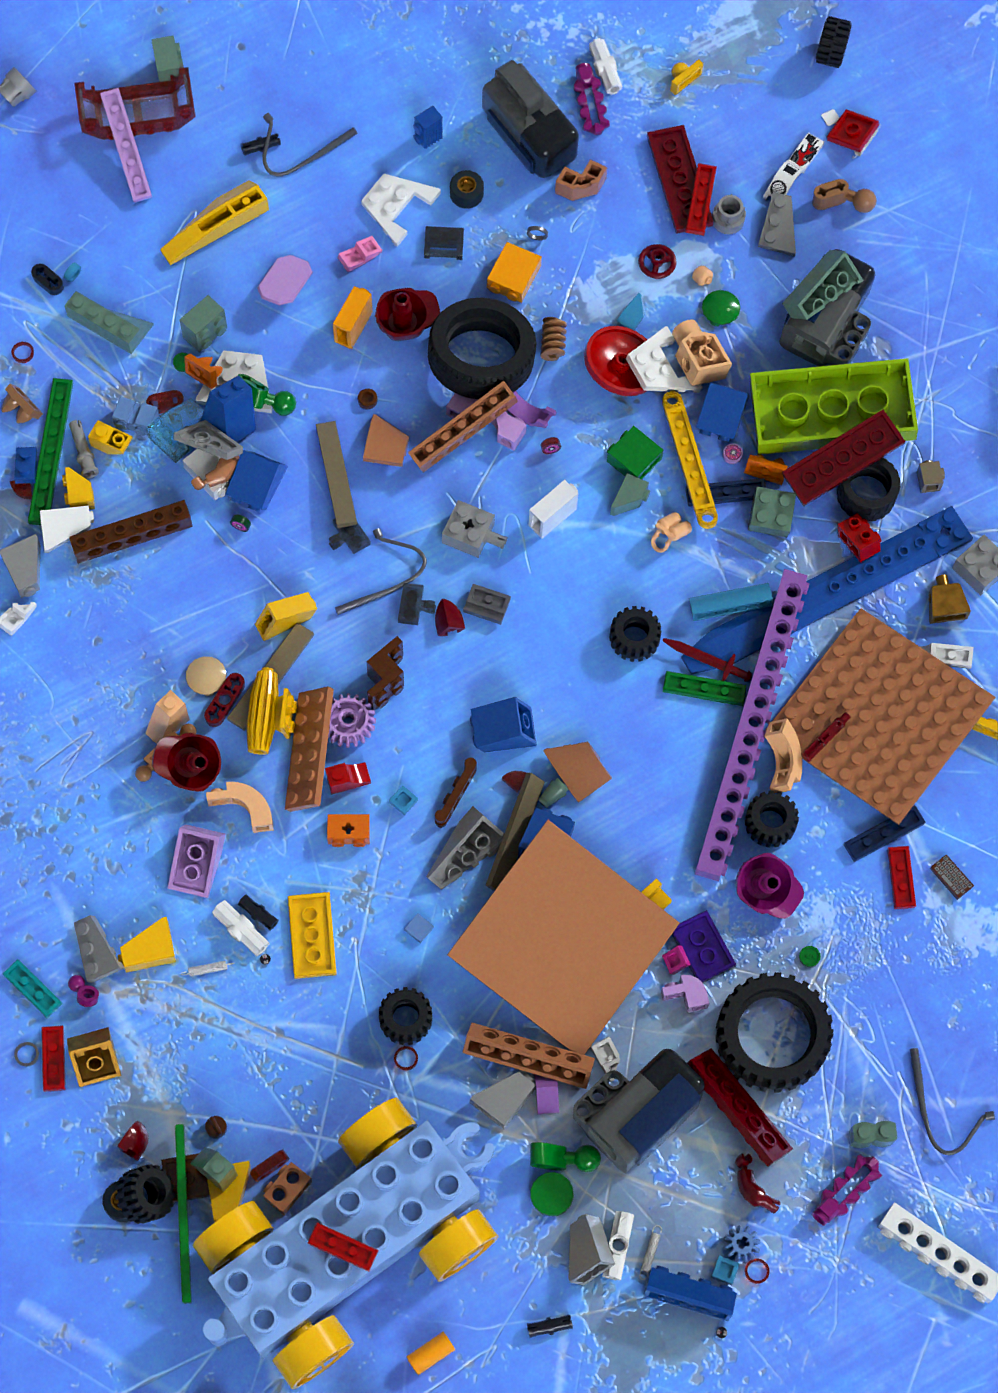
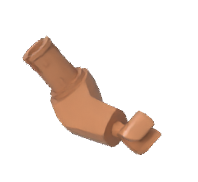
[191,456,240,490]

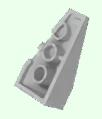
[426,806,504,889]

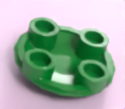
[702,290,740,326]

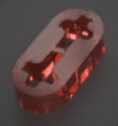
[146,390,184,414]
[249,1149,290,1182]

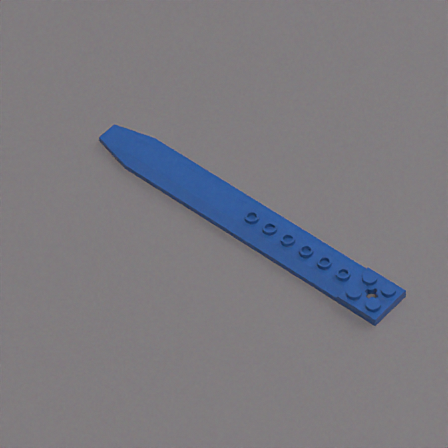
[681,506,973,675]

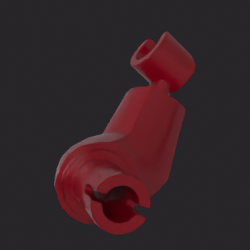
[735,1153,780,1213]

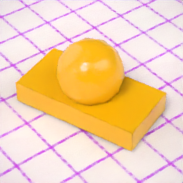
[670,59,703,95]

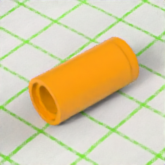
[406,1331,455,1375]

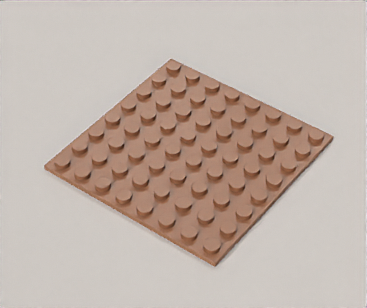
[765,608,995,825]
[447,820,680,1055]

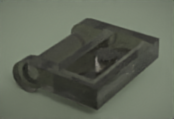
[424,226,464,260]

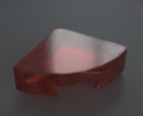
[10,481,32,499]
[502,771,526,792]

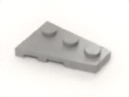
[758,192,796,256]
[74,915,125,983]

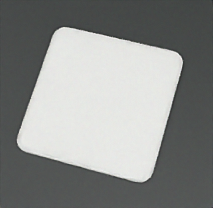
[821,109,839,126]

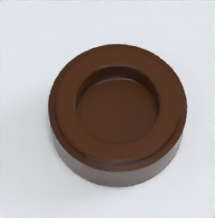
[358,389,378,409]

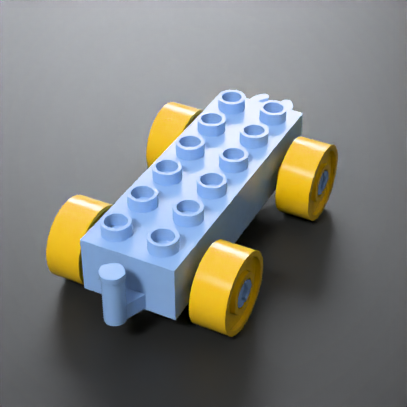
[193,1097,499,1390]

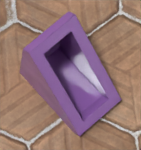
[534,1074,559,1115]

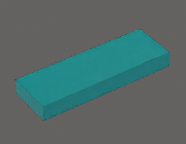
[3,959,63,1018]

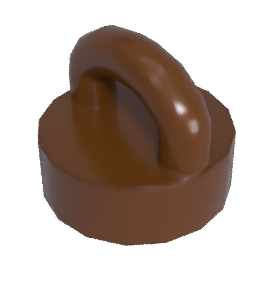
[205,1116,227,1139]

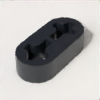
[31,264,64,295]

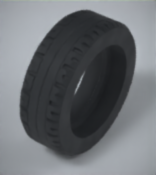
[428,298,536,399]

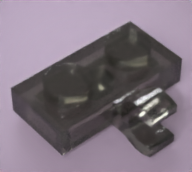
[329,519,370,554]
[398,583,436,625]

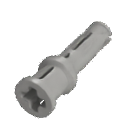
[69,420,99,479]

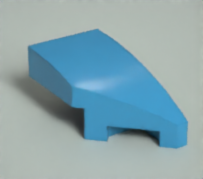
[616,293,645,331]

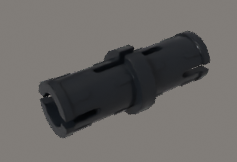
[241,133,281,156]
[238,894,279,931]
[527,1314,573,1338]

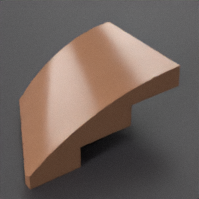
[363,414,409,467]
[543,741,612,803]

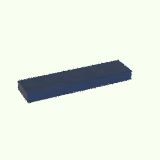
[685,478,766,506]
[843,805,926,862]

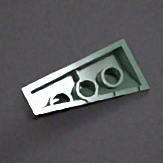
[782,250,864,320]
[64,291,154,354]

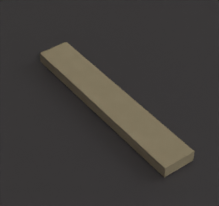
[316,421,357,528]
[227,623,314,731]
[486,773,545,891]

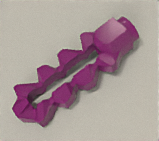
[574,63,610,135]
[812,1154,882,1226]

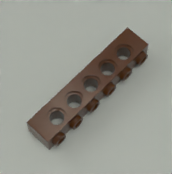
[69,500,193,564]

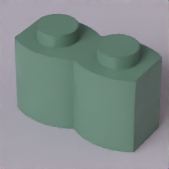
[849,1121,897,1148]

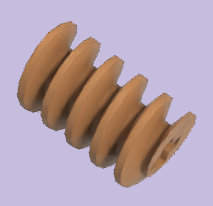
[540,317,567,361]

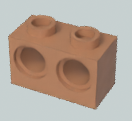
[263,1162,312,1216]

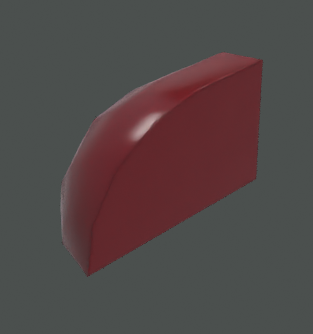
[435,598,465,636]
[117,1121,148,1161]

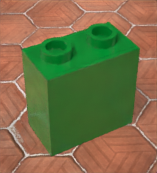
[607,426,664,479]

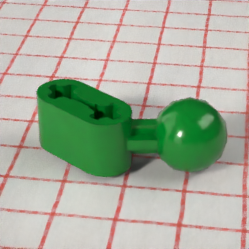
[238,374,297,416]
[530,1142,601,1172]

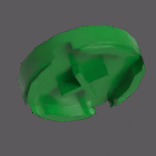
[530,1172,574,1216]

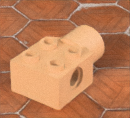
[672,320,732,386]

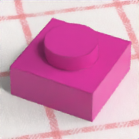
[662,945,691,975]

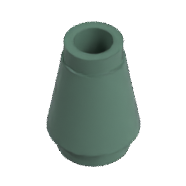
[538,778,569,808]

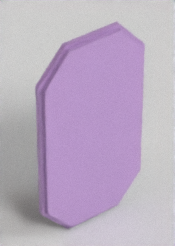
[257,255,313,305]

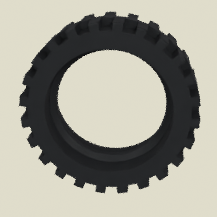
[715,972,834,1093]

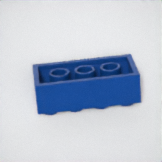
[644,1266,737,1321]

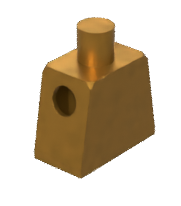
[929,575,971,624]

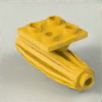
[247,667,297,755]

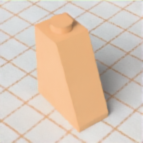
[146,690,190,744]

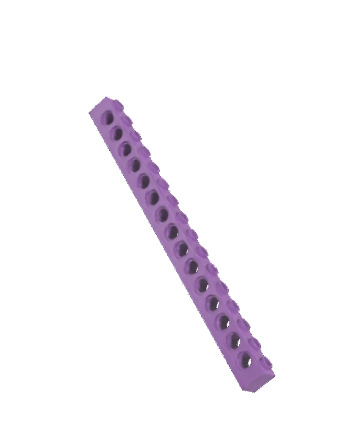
[695,569,810,881]

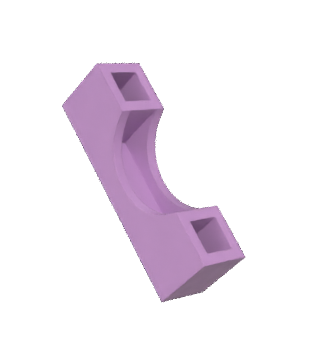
[446,393,527,451]

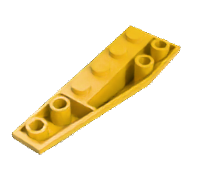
[160,180,269,266]

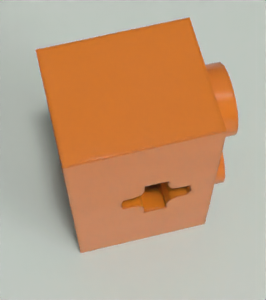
[327,814,370,847]

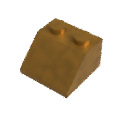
[67,1027,121,1087]

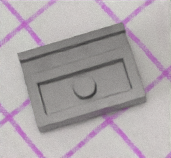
[463,584,511,625]

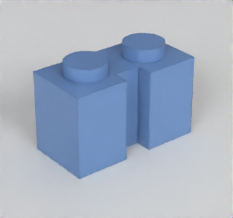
[112,396,159,436]

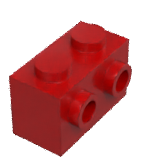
[837,513,881,562]

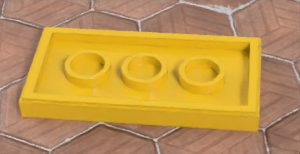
[288,892,337,979]

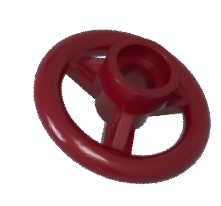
[638,244,677,279]

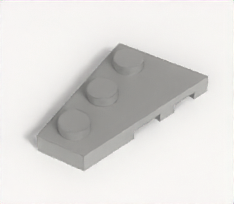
[174,420,243,460]

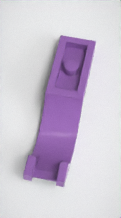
[507,391,556,428]

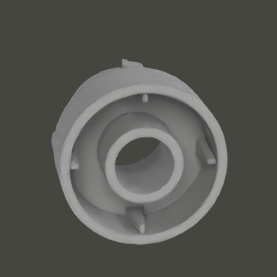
[0,67,37,107]
[712,194,746,234]

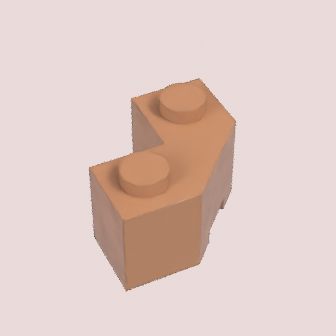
[555,160,607,201]

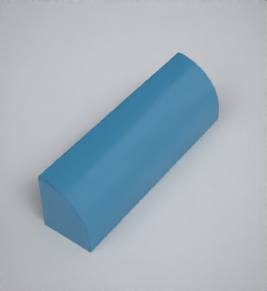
[689,583,773,621]

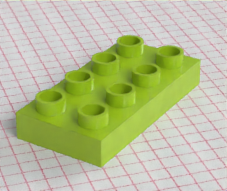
[750,358,918,455]

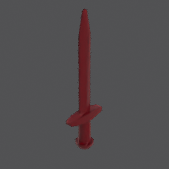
[663,638,752,682]

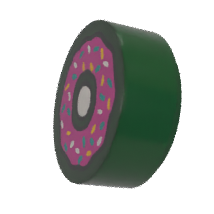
[230,514,251,532]

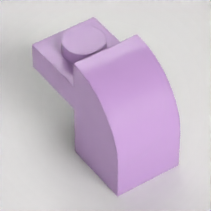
[661,975,710,1013]

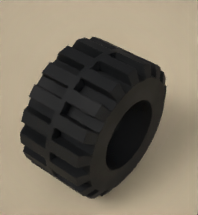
[816,16,852,68]
[609,606,661,662]
[745,791,799,848]
[379,987,432,1045]
[115,1164,175,1224]

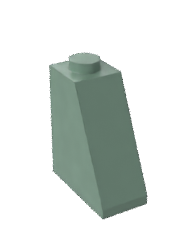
[190,1147,238,1192]

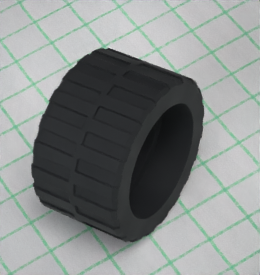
[837,458,901,521]

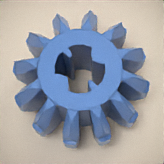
[723,1225,761,1264]

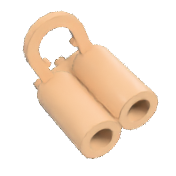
[651,512,692,553]

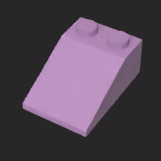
[168,824,226,898]

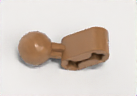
[812,179,877,213]

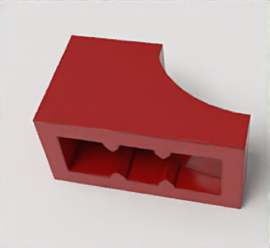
[325,762,371,795]

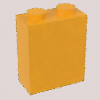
[487,242,542,303]
[333,286,373,350]

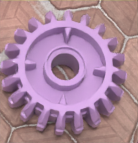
[328,693,376,748]

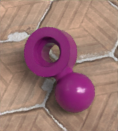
[68,975,99,1007]

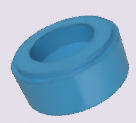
[64,262,81,282]

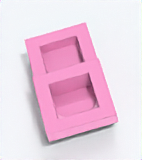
[338,236,382,272]

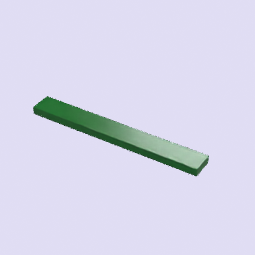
[28,378,73,525]
[175,1124,192,1304]

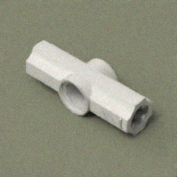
[589,38,622,95]
[212,900,269,957]
[602,1211,634,1281]

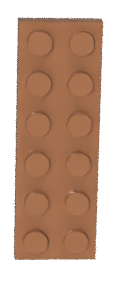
[285,686,334,812]

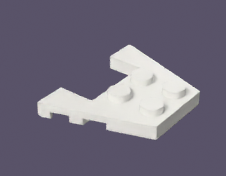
[361,174,441,247]
[626,326,703,393]
[195,350,272,413]

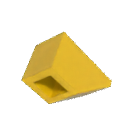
[88,420,133,454]
[62,467,95,509]

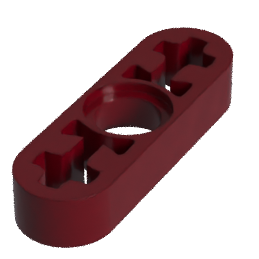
[204,673,245,727]

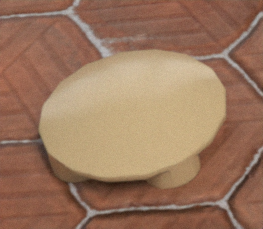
[186,657,227,696]

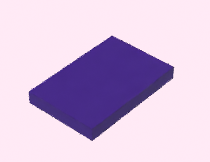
[672,910,736,983]

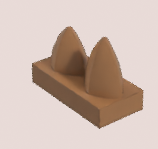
[2,384,43,423]

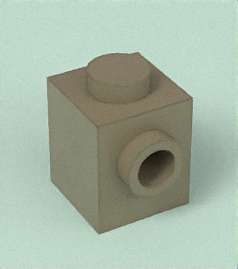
[917,460,945,493]

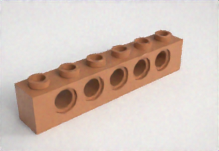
[408,381,518,473]
[462,1023,595,1089]

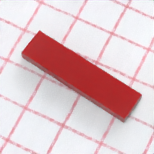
[685,163,717,236]

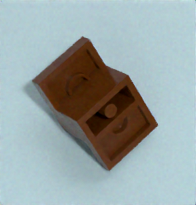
[366,636,404,711]

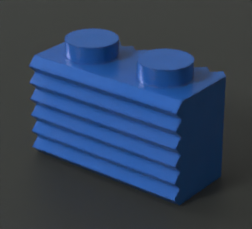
[413,106,443,149]

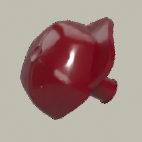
[375,288,440,341]
[152,733,221,792]

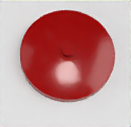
[584,326,647,396]

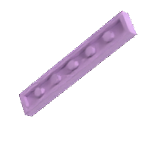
[100,88,152,203]

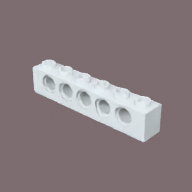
[878,1202,998,1304]

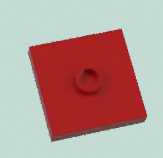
[827,109,879,152]

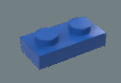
[14,447,37,484]

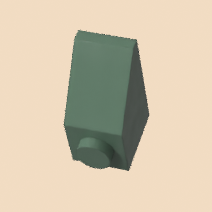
[610,473,650,516]

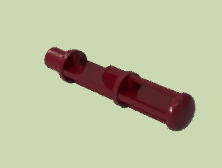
[801,712,851,762]

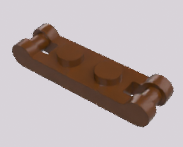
[435,757,477,828]

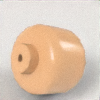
[692,266,713,286]

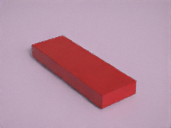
[887,846,916,909]
[42,1026,66,1092]
[307,1222,379,1272]

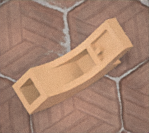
[765,718,802,794]
[206,782,274,833]

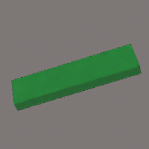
[663,671,747,706]

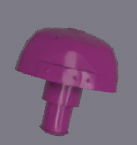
[736,853,804,919]

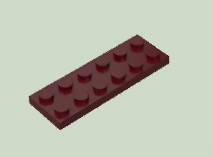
[647,125,714,234]
[782,409,906,506]
[687,1048,793,1167]

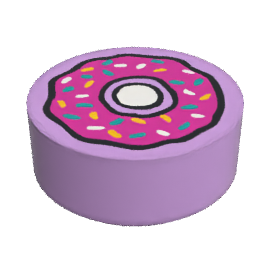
[723,443,743,464]

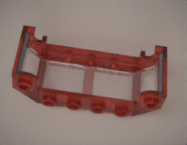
[74,67,196,140]

